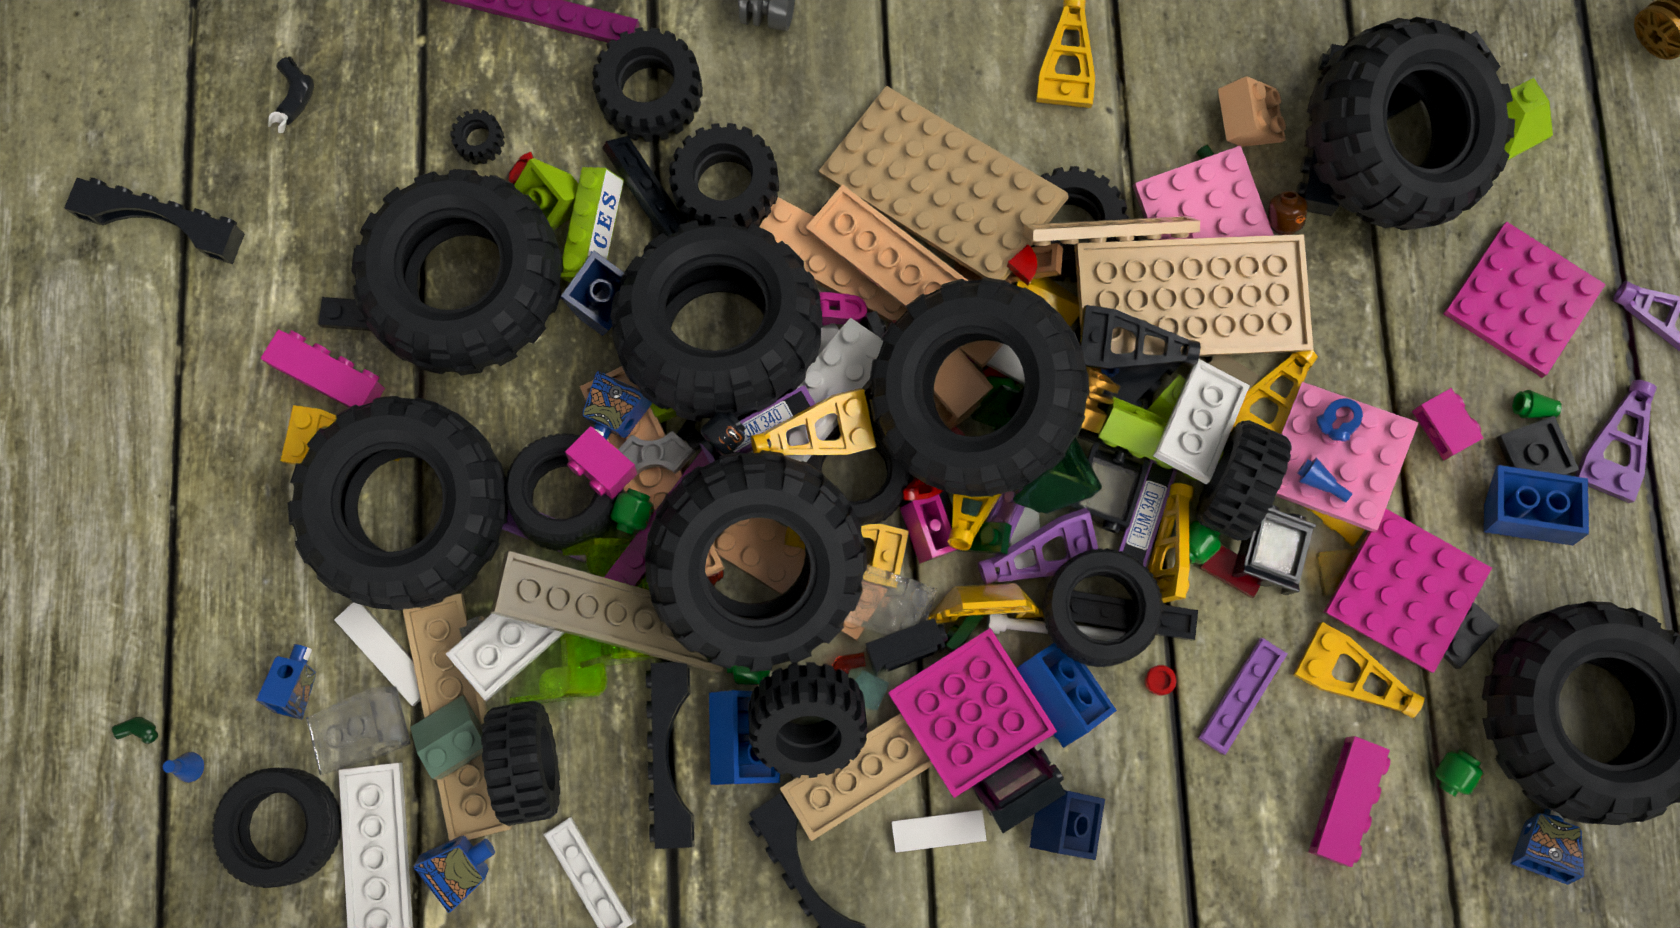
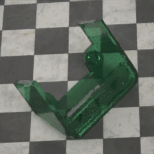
[971,384,1102,514]

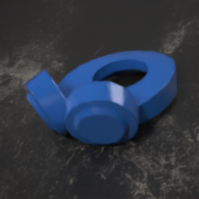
[1316,398,1363,442]

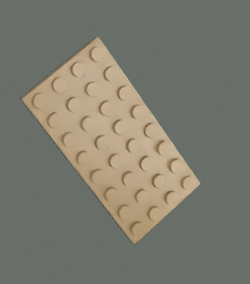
[818,86,1069,280]
[1074,234,1314,356]

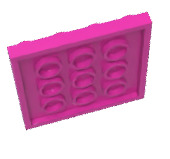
[1443,221,1606,378]
[1324,509,1492,673]
[888,628,1057,798]

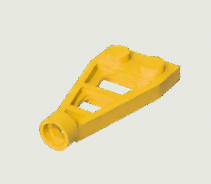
[1036,0,1095,108]
[1231,350,1318,434]
[750,388,876,455]
[280,405,401,464]
[1148,483,1194,603]
[948,494,1001,550]
[784,524,909,589]
[1293,622,1425,718]

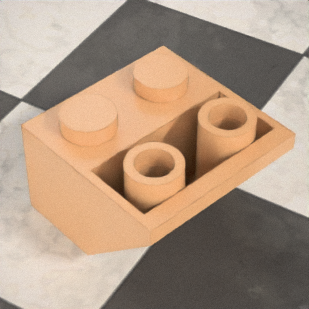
[1218,76,1286,147]
[934,348,994,430]

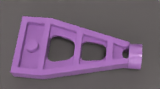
[1613,281,1680,351]
[1575,380,1657,503]
[978,508,1098,585]

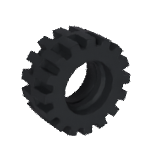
[450,109,505,165]

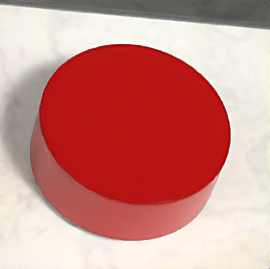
[1145,665,1176,696]

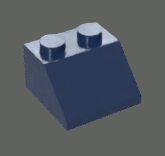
[560,251,624,336]
[1029,790,1105,860]

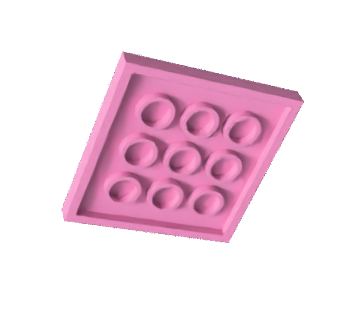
[1132,145,1274,240]
[1276,382,1419,533]

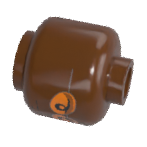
[1268,191,1308,235]

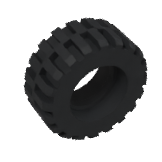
[592,27,703,142]
[669,123,779,228]
[1031,166,1129,282]
[1196,420,1292,541]
[748,662,868,778]
[481,701,560,826]

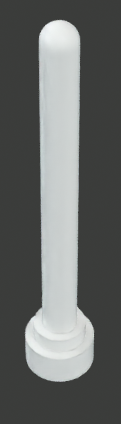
[986,614,1126,641]

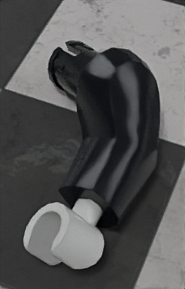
[268,56,314,133]

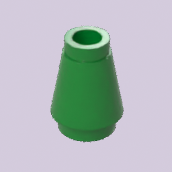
[1512,390,1562,418]

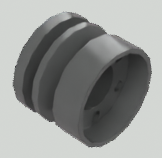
[738,0,795,32]

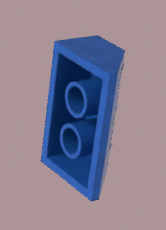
[1484,465,1589,546]
[1017,643,1117,748]
[709,690,780,785]

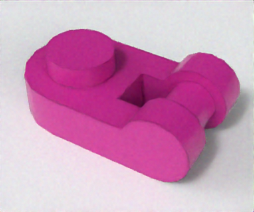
[820,292,867,325]

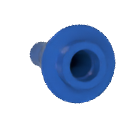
[1297,457,1353,503]
[163,752,204,783]

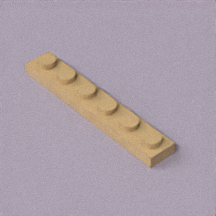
[1023,216,1200,246]

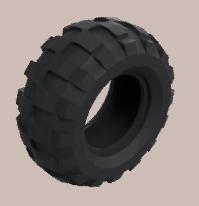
[1305,17,1515,230]
[351,169,564,376]
[610,218,823,422]
[869,277,1089,497]
[287,396,508,611]
[645,450,867,672]
[1482,601,1680,825]

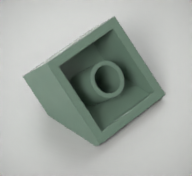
[410,695,483,779]

